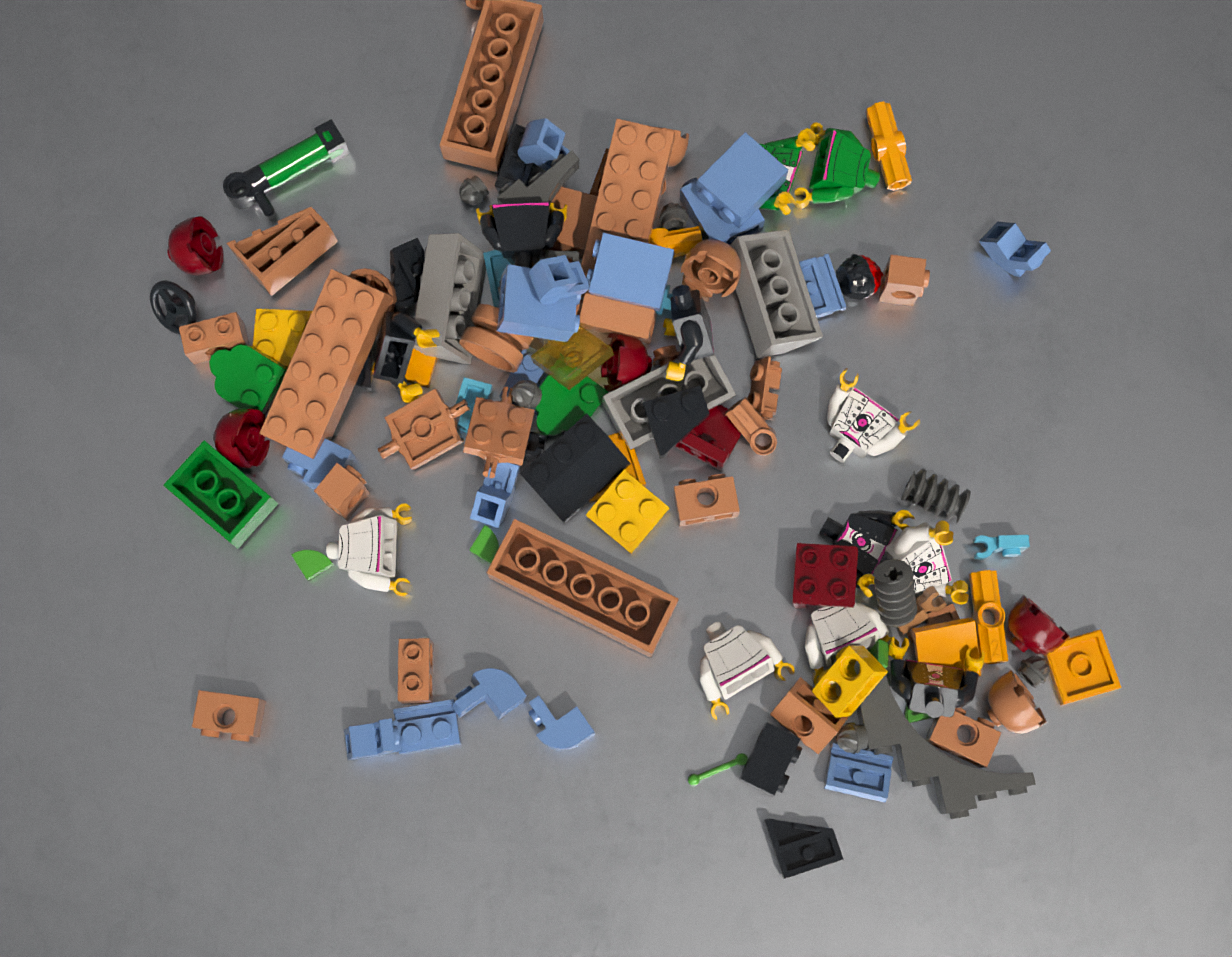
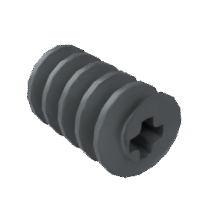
[901,468,971,524]
[873,559,917,627]

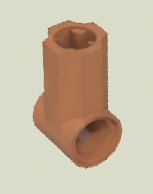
[725,397,777,455]

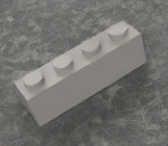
[730,230,823,358]
[414,233,486,364]
[602,354,736,450]

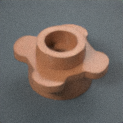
[652,345,680,367]

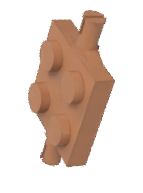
[463,387,535,478]
[378,389,471,470]

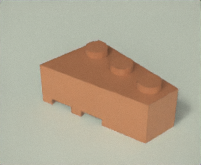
[226,207,338,296]

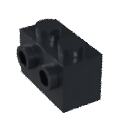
[739,722,802,796]

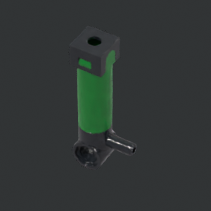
[223,119,350,217]

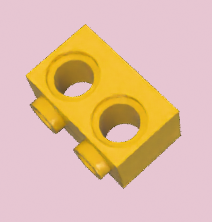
[812,645,888,717]

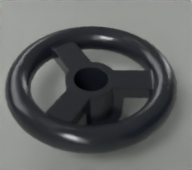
[150,280,197,334]

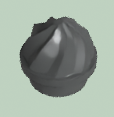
[459,175,489,205]
[659,202,688,231]
[511,380,542,409]
[1017,656,1050,688]
[836,722,868,754]

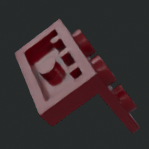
[674,405,741,471]
[793,543,858,610]

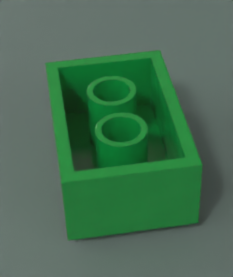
[163,440,278,548]

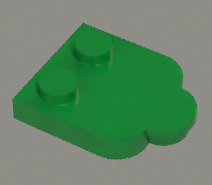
[209,345,288,415]
[533,357,609,436]

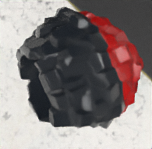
[835,254,884,301]

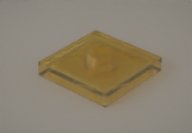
[531,325,614,390]

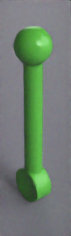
[688,753,748,786]

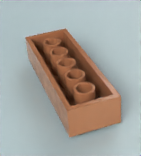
[440,0,544,172]
[581,119,675,297]
[259,269,394,459]
[486,519,679,658]

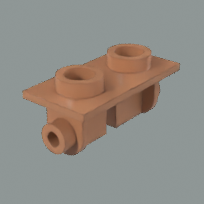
[747,356,782,420]

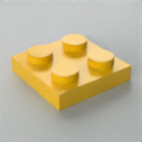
[253,309,313,368]
[585,470,670,554]

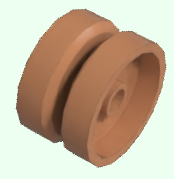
[459,304,534,373]

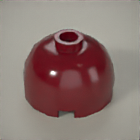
[167,216,223,276]
[601,332,652,392]
[213,408,270,468]
[1007,594,1070,654]

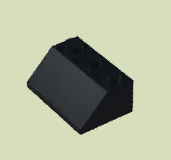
[520,414,631,524]

